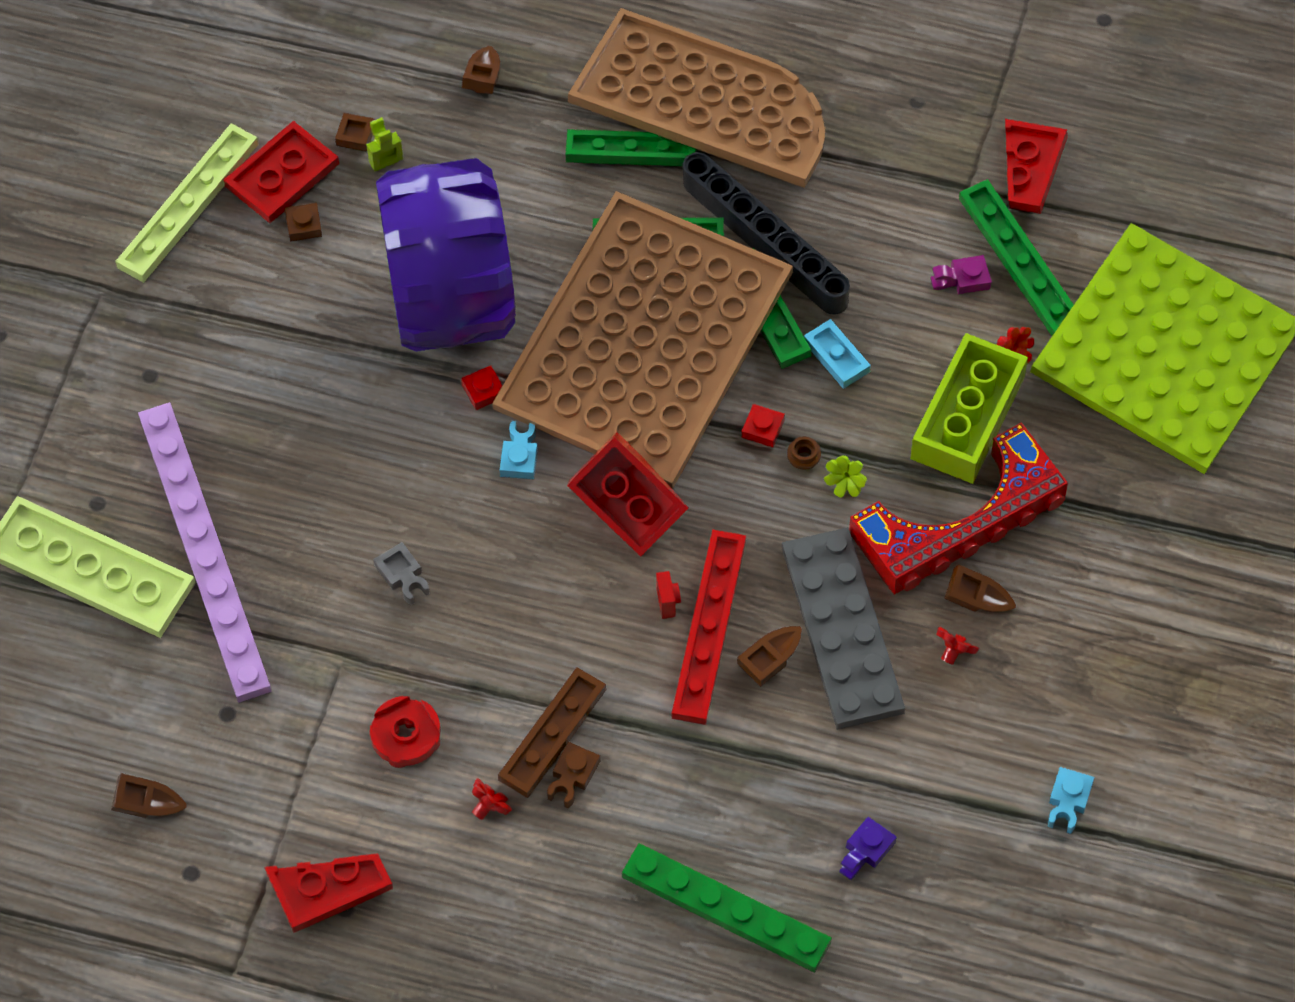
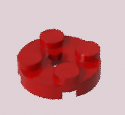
[369,696,441,768]

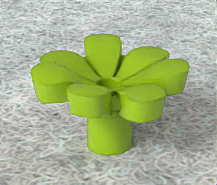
[824,455,867,497]

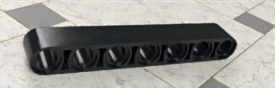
[683,152,850,315]

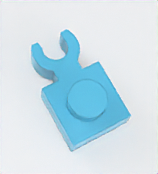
[500,421,538,479]
[1048,767,1094,834]

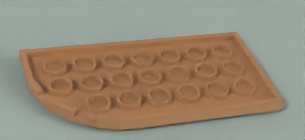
[568,8,825,188]

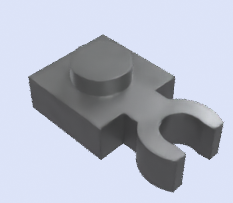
[373,542,430,605]

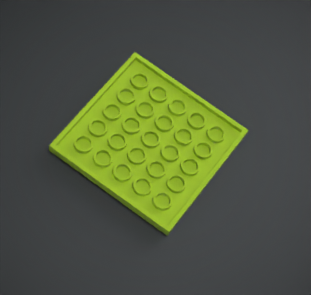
[1030,223,1295,475]

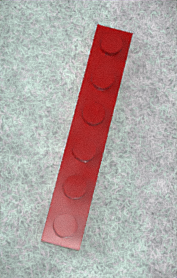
[672,529,746,725]

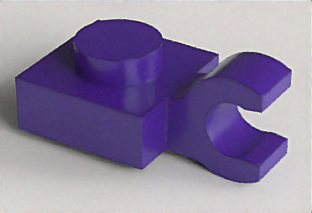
[839,817,897,880]

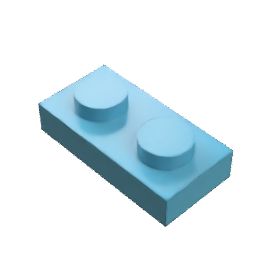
[804,319,871,389]

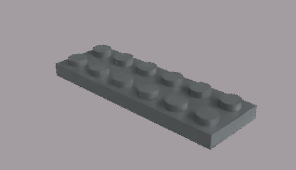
[782,527,905,730]

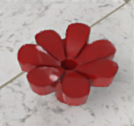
[997,327,1035,364]
[936,627,980,665]
[472,778,512,820]

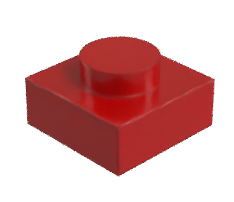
[461,365,503,410]
[742,404,785,448]
[656,571,681,619]

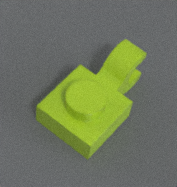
[366,117,404,172]

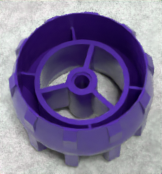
[376,158,516,352]

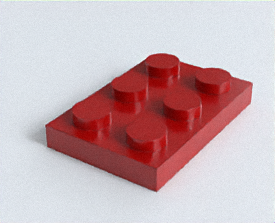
[224,121,340,223]

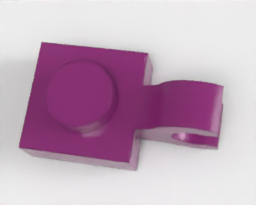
[930,255,992,294]

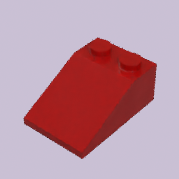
[567,432,689,557]

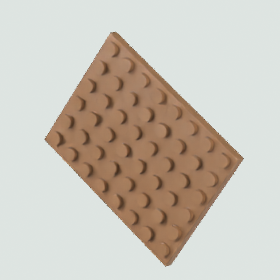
[492,191,793,489]

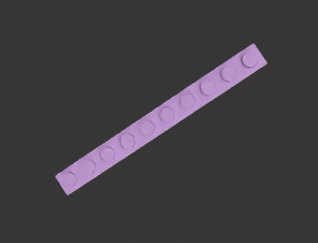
[138,402,272,703]

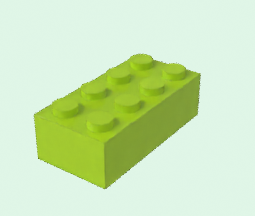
[910,333,1028,484]

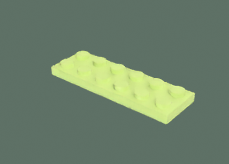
[0,496,196,638]

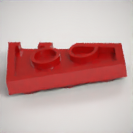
[264,853,393,933]

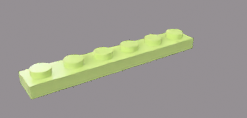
[116,123,259,283]

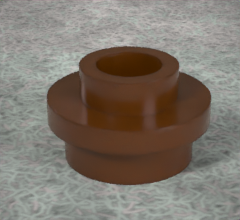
[787,436,821,470]

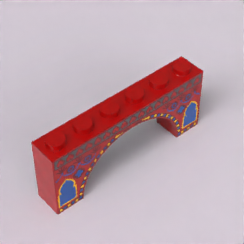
[849,422,1068,595]

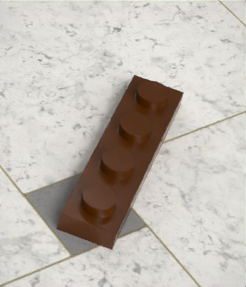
[498,667,606,798]

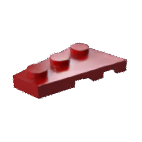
[1005,119,1068,214]

